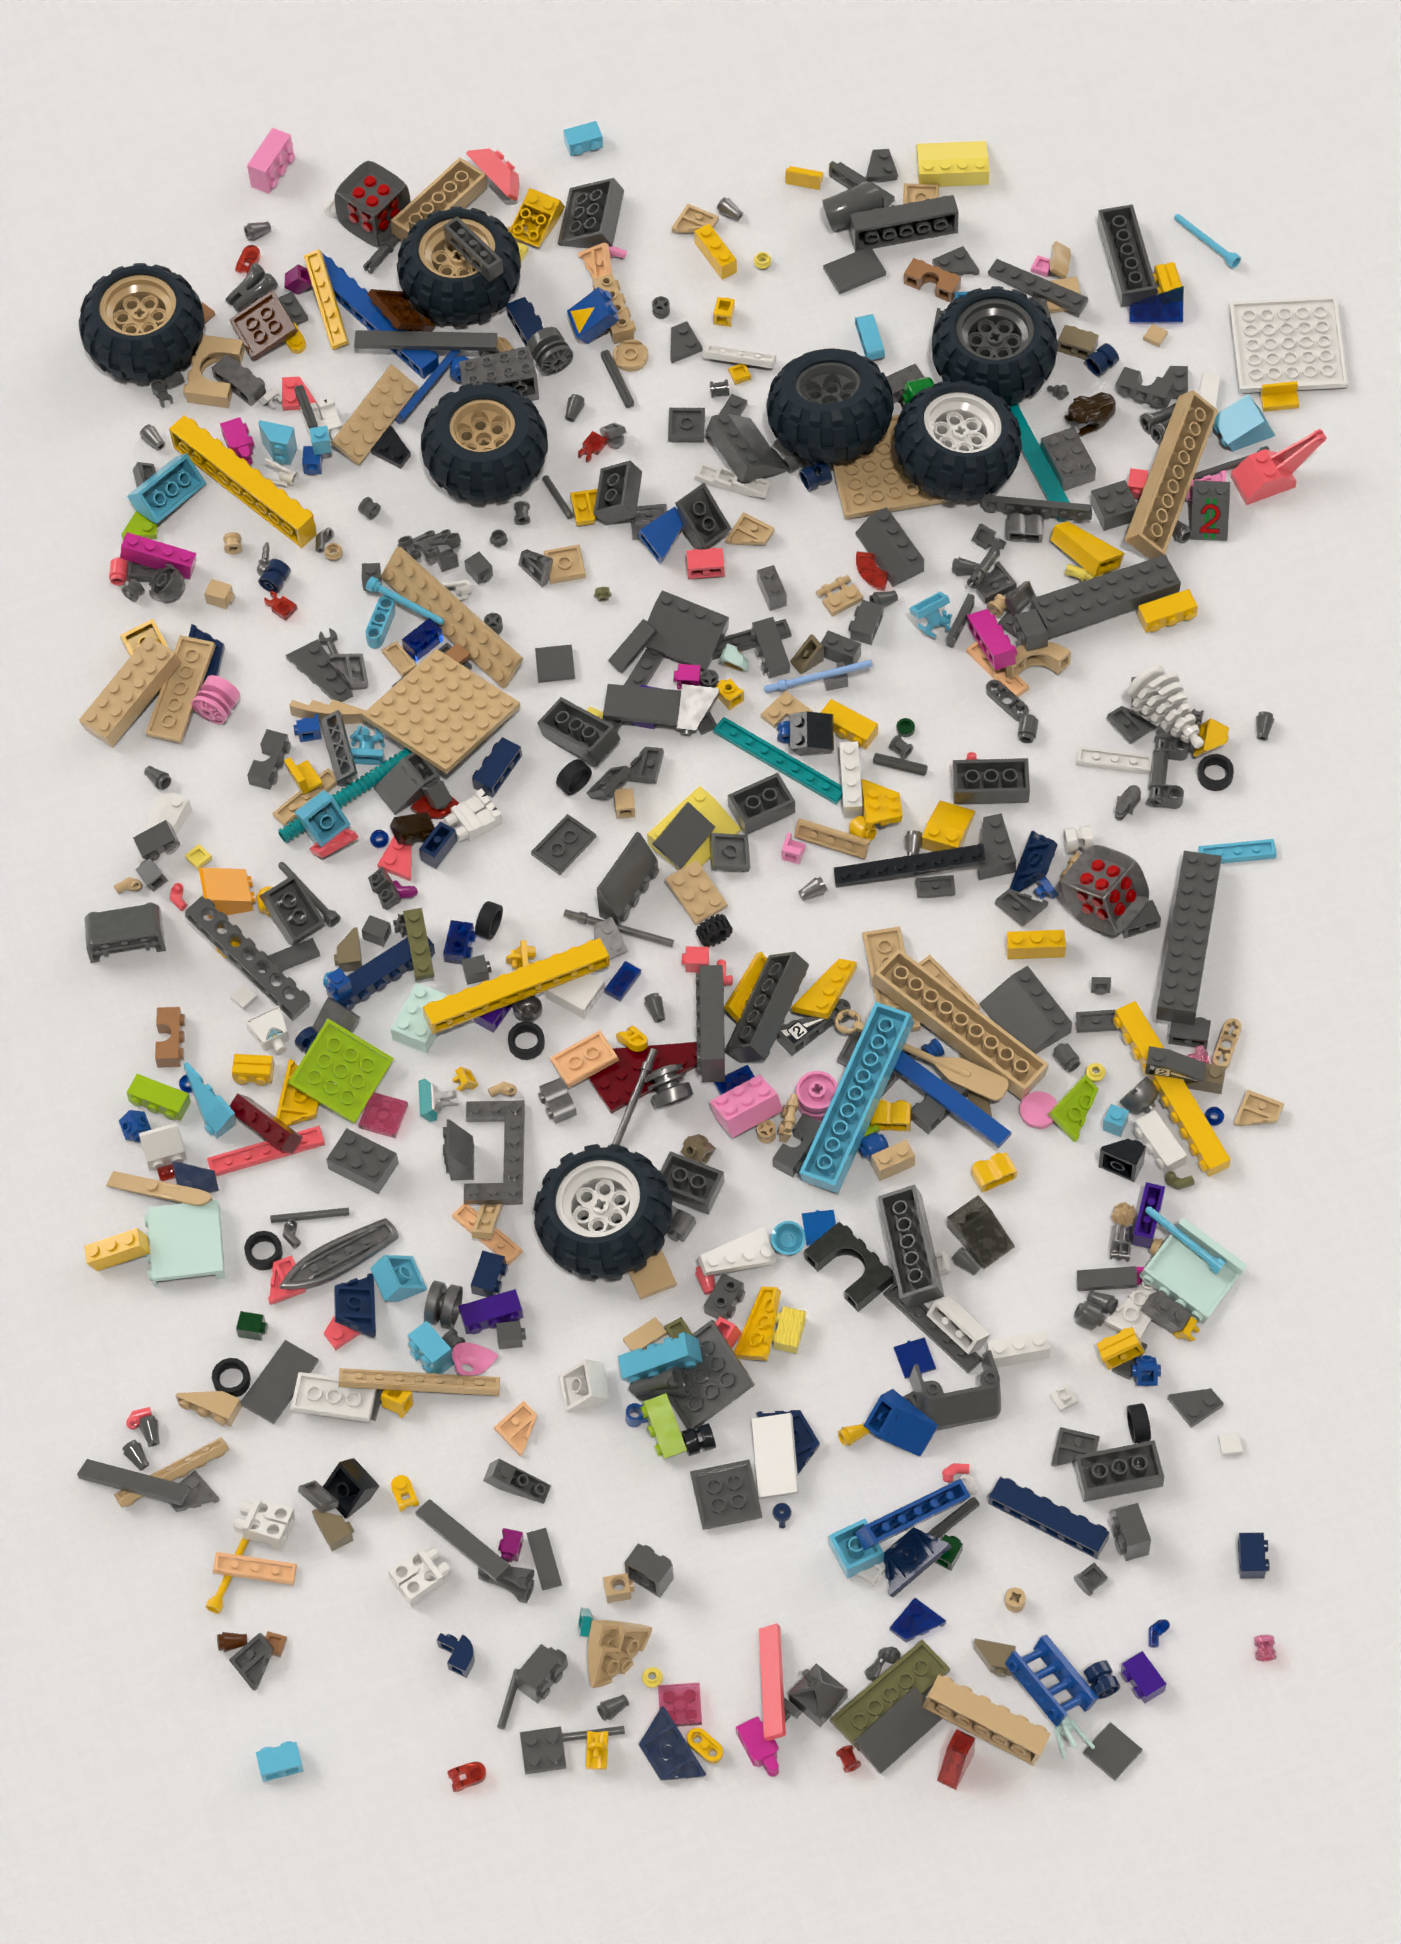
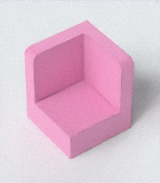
[782,832,806,864]

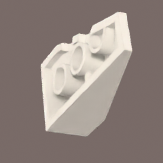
[138,792,192,866]

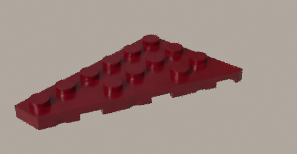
[587,1042,697,1114]

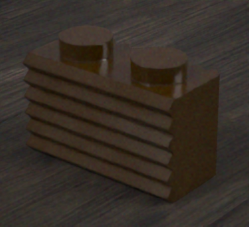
[389,812,435,845]

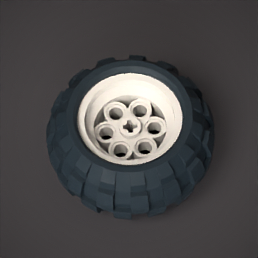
[894,380,1022,502]
[534,1144,673,1281]

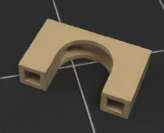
[183,335,245,408]

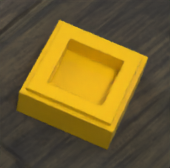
[728,364,751,385]

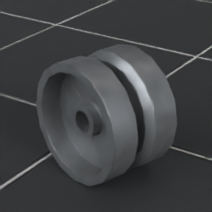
[424,1280,463,1329]

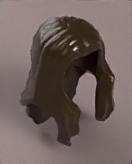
[1064,392,1116,437]

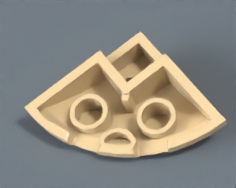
[588,1620,653,1688]

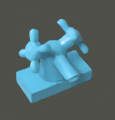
[909,591,953,638]
[347,725,385,765]

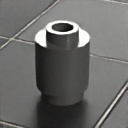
[1018,714,1039,743]
[1053,1043,1081,1072]

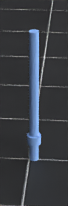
[764,660,873,693]

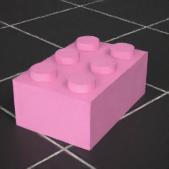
[247,128,295,194]
[709,1074,783,1138]

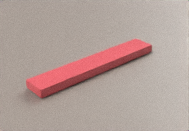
[207,1125,325,1177]
[759,1623,786,1741]

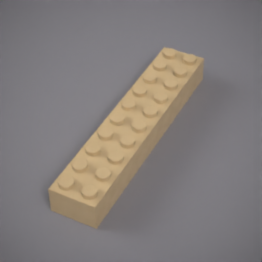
[1124,390,1218,560]
[872,948,1049,1100]

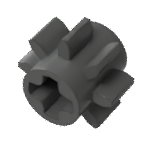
[393,914,407,937]

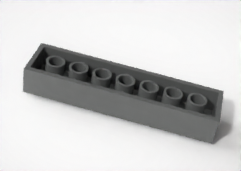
[1030,554,1181,638]

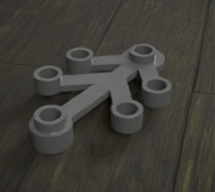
[397,529,461,560]

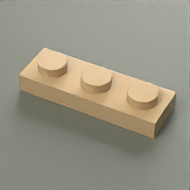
[472,1204,504,1239]

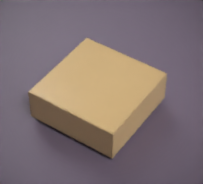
[1143,324,1168,347]

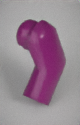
[393,880,418,899]

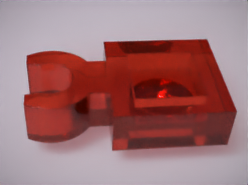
[578,431,608,463]
[264,591,298,621]

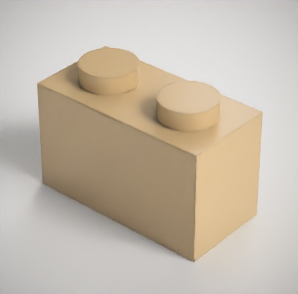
[871,1140,915,1181]

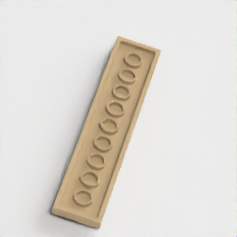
[381,547,523,688]

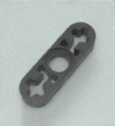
[986,680,1029,722]

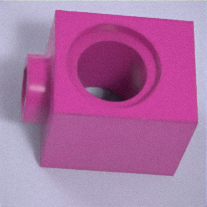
[673,664,701,690]

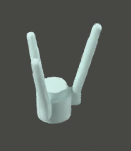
[1054,1715,1095,1759]

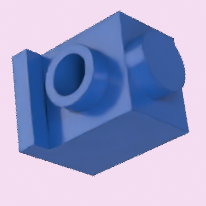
[293,714,322,742]
[326,968,353,1002]

